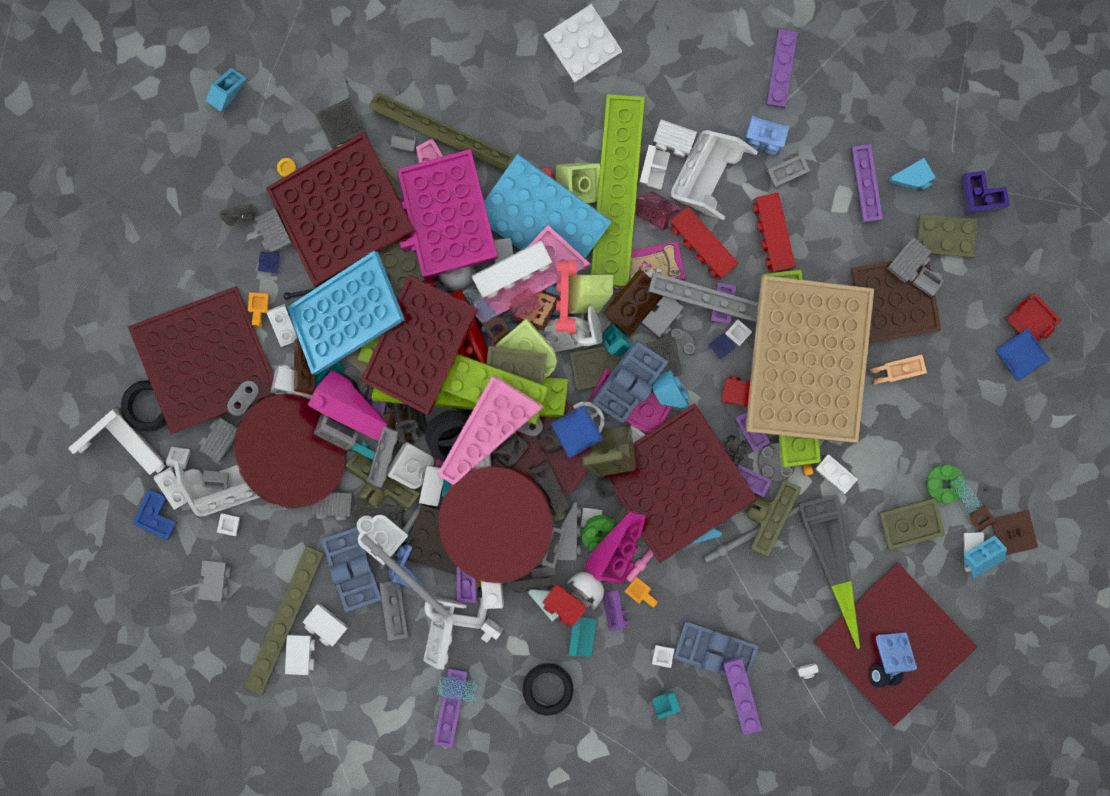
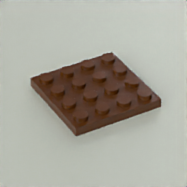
[852,261,941,343]

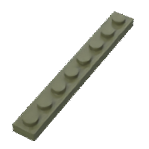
[369,93,515,171]
[244,546,324,695]

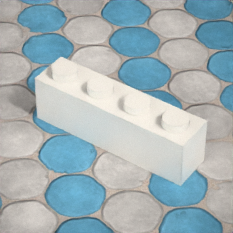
[472,240,552,299]

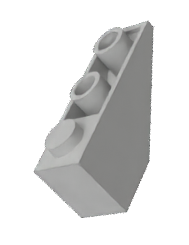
[556,502,581,560]

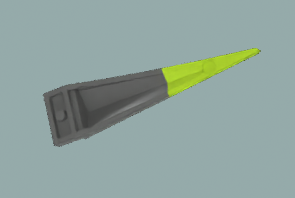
[799,494,860,649]

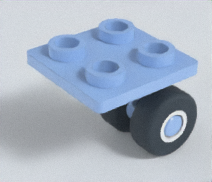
[869,633,917,687]

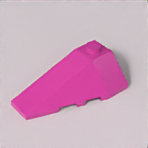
[308,370,389,441]
[585,511,646,584]

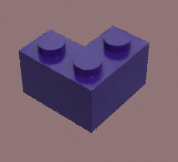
[961,171,1010,214]

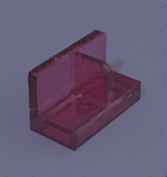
[635,191,680,231]

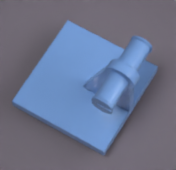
[388,542,423,592]

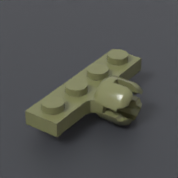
[345,452,420,511]
[747,480,801,558]

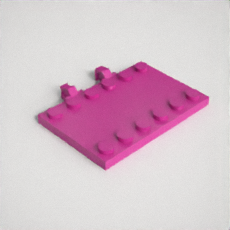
[397,149,498,279]

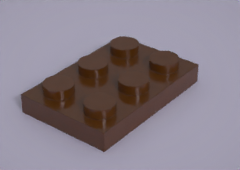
[603,269,663,336]

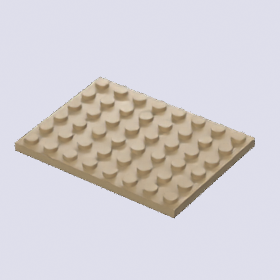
[745,276,874,443]

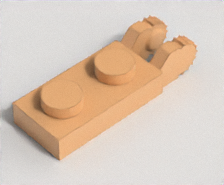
[870,355,927,385]

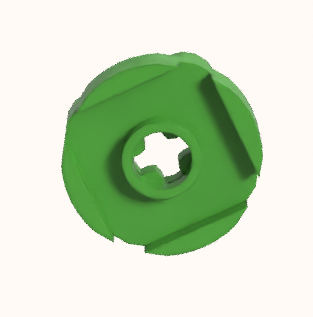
[927,465,966,503]
[580,515,617,552]

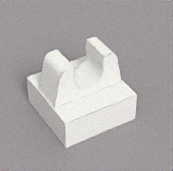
[481,618,504,643]

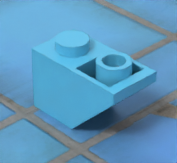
[652,370,690,409]

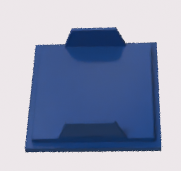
[996,328,1050,381]
[551,405,603,458]

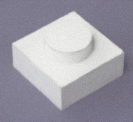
[725,319,752,346]
[166,446,191,469]
[581,508,602,527]
[217,513,241,536]
[652,645,675,668]
[796,663,819,679]

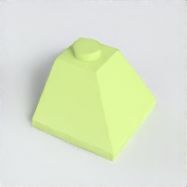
[556,163,600,203]

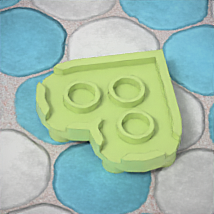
[495,318,558,378]

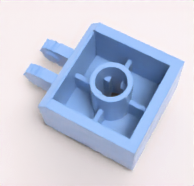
[744,116,789,155]

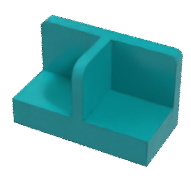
[602,323,633,356]
[652,689,681,719]

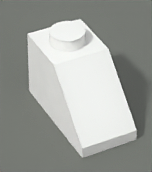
[270,365,312,399]

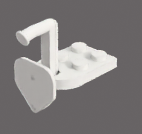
[536,306,602,352]
[423,596,487,670]

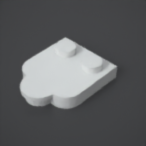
[386,441,434,489]
[357,514,408,565]

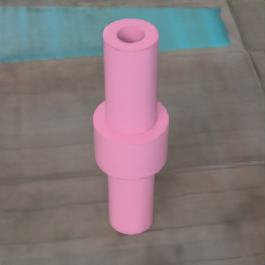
[626,548,654,583]

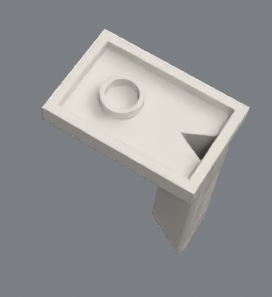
[68,407,166,475]

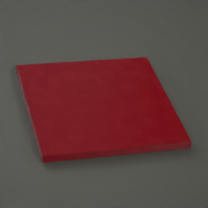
[266,132,416,287]
[128,286,275,434]
[605,403,757,563]
[814,563,978,726]

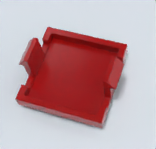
[1006,293,1061,342]

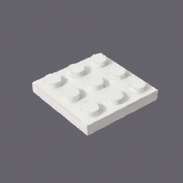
[544,4,622,83]

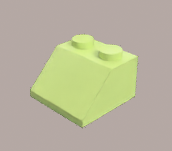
[568,274,613,314]

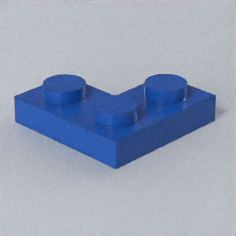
[133,489,177,540]

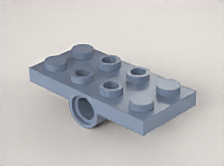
[591,340,668,423]
[321,527,382,612]
[673,621,759,678]

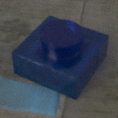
[258,252,280,274]
[708,333,736,359]

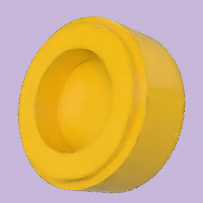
[277,158,297,177]

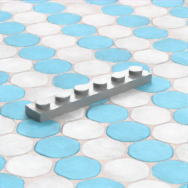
[648,273,759,323]

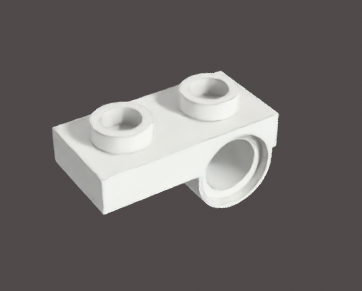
[267,304,298,347]
[154,467,187,510]

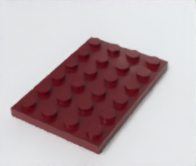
[360,275,479,415]

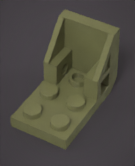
[583,426,636,477]

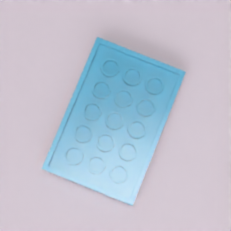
[484,154,612,258]
[287,251,405,375]

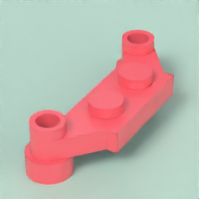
[556,259,577,334]

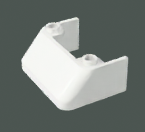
[671,130,758,220]
[174,460,260,516]

